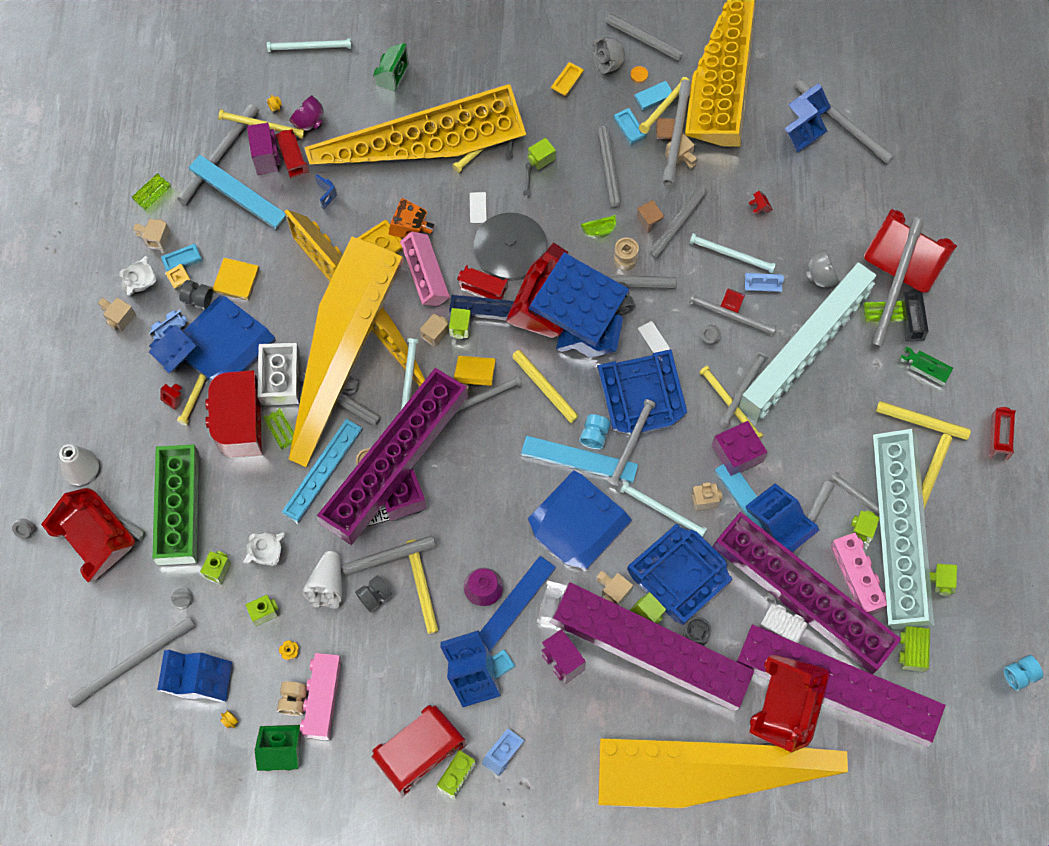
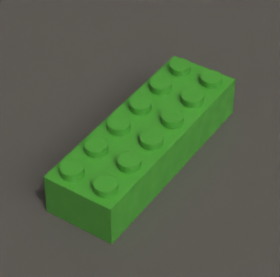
[152,444,199,565]

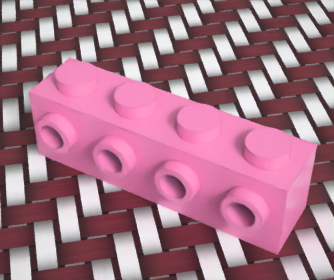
[400,232,450,307]
[830,533,887,615]
[300,653,342,740]

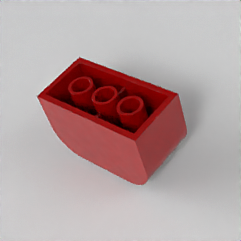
[205,370,262,458]

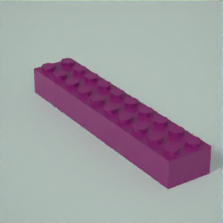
[317,368,468,546]
[713,512,901,674]
[550,582,754,711]
[737,624,946,747]

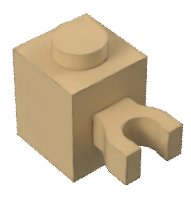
[665,133,697,169]
[133,219,170,250]
[98,297,136,331]
[691,482,722,511]
[596,571,633,605]

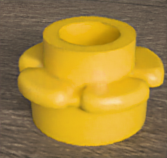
[266,95,282,112]
[279,640,299,660]
[220,710,239,729]

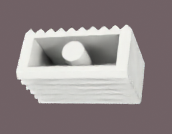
[760,604,808,643]

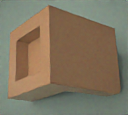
[656,118,675,142]
[636,200,664,233]

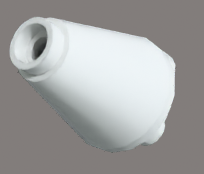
[59,444,99,486]
[302,551,342,609]

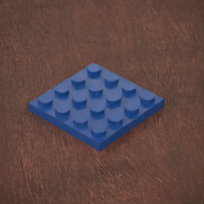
[529,252,629,347]

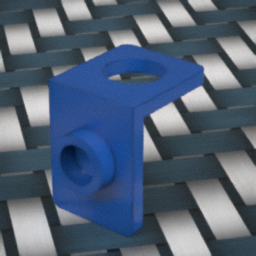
[315,174,337,209]

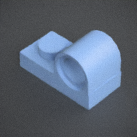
[482,729,524,776]

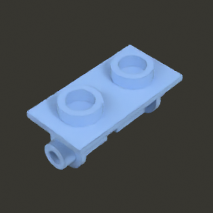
[745,273,784,292]
[149,310,188,340]

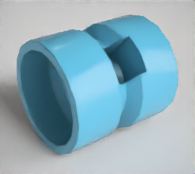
[579,414,611,449]
[1003,655,1044,691]

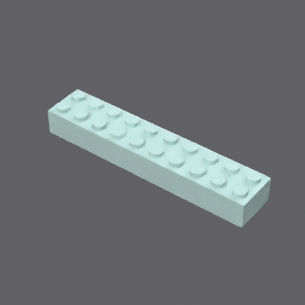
[739,262,877,423]
[873,429,934,630]

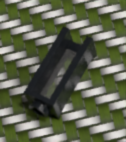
[900,290,929,342]

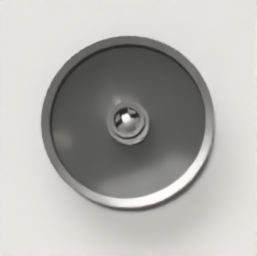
[474,212,547,281]

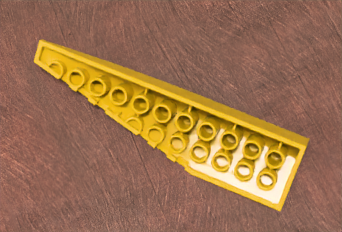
[685,0,756,147]
[304,84,526,165]
[284,209,425,387]
[289,237,404,468]
[598,738,848,809]

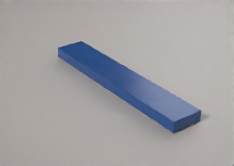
[480,556,556,652]

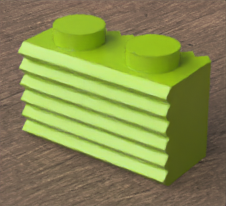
[898,626,930,672]
[436,750,476,799]

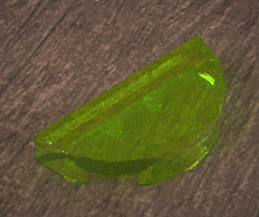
[580,215,616,238]

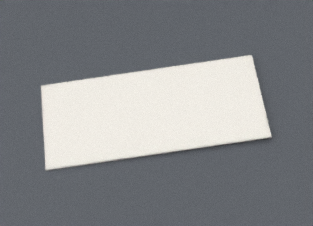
[470,192,486,223]
[638,321,670,353]

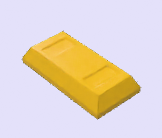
[551,62,584,96]

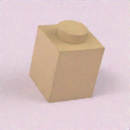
[419,313,449,347]

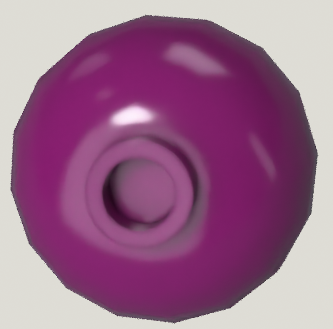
[289,95,324,131]

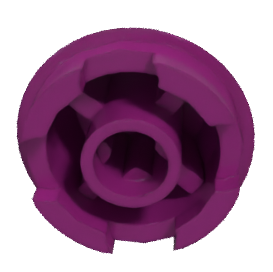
[464,568,503,606]

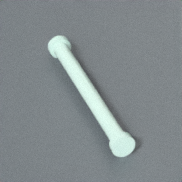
[267,38,352,52]
[689,233,776,274]
[401,338,419,410]
[620,482,708,537]

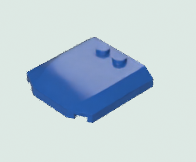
[184,295,276,382]
[597,349,687,435]
[528,470,632,571]
[627,524,732,625]

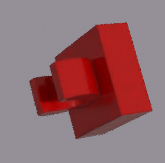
[749,191,773,214]
[721,288,745,313]
[160,384,182,410]

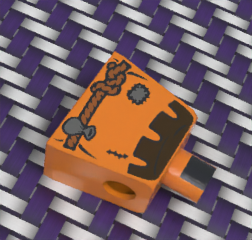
[388,198,435,238]

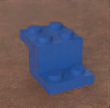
[784,83,831,152]
[556,314,623,358]
[148,325,198,373]
[745,483,820,552]
[440,630,501,707]
[157,650,232,702]

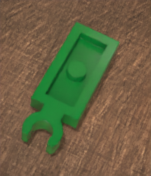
[899,347,953,386]

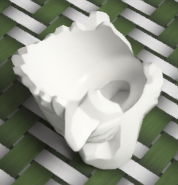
[119,256,156,296]
[243,531,285,566]

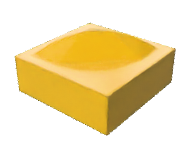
[165,264,191,290]

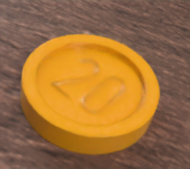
[630,66,648,83]

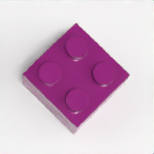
[247,122,281,175]
[711,421,768,476]
[384,468,427,522]
[541,629,586,684]

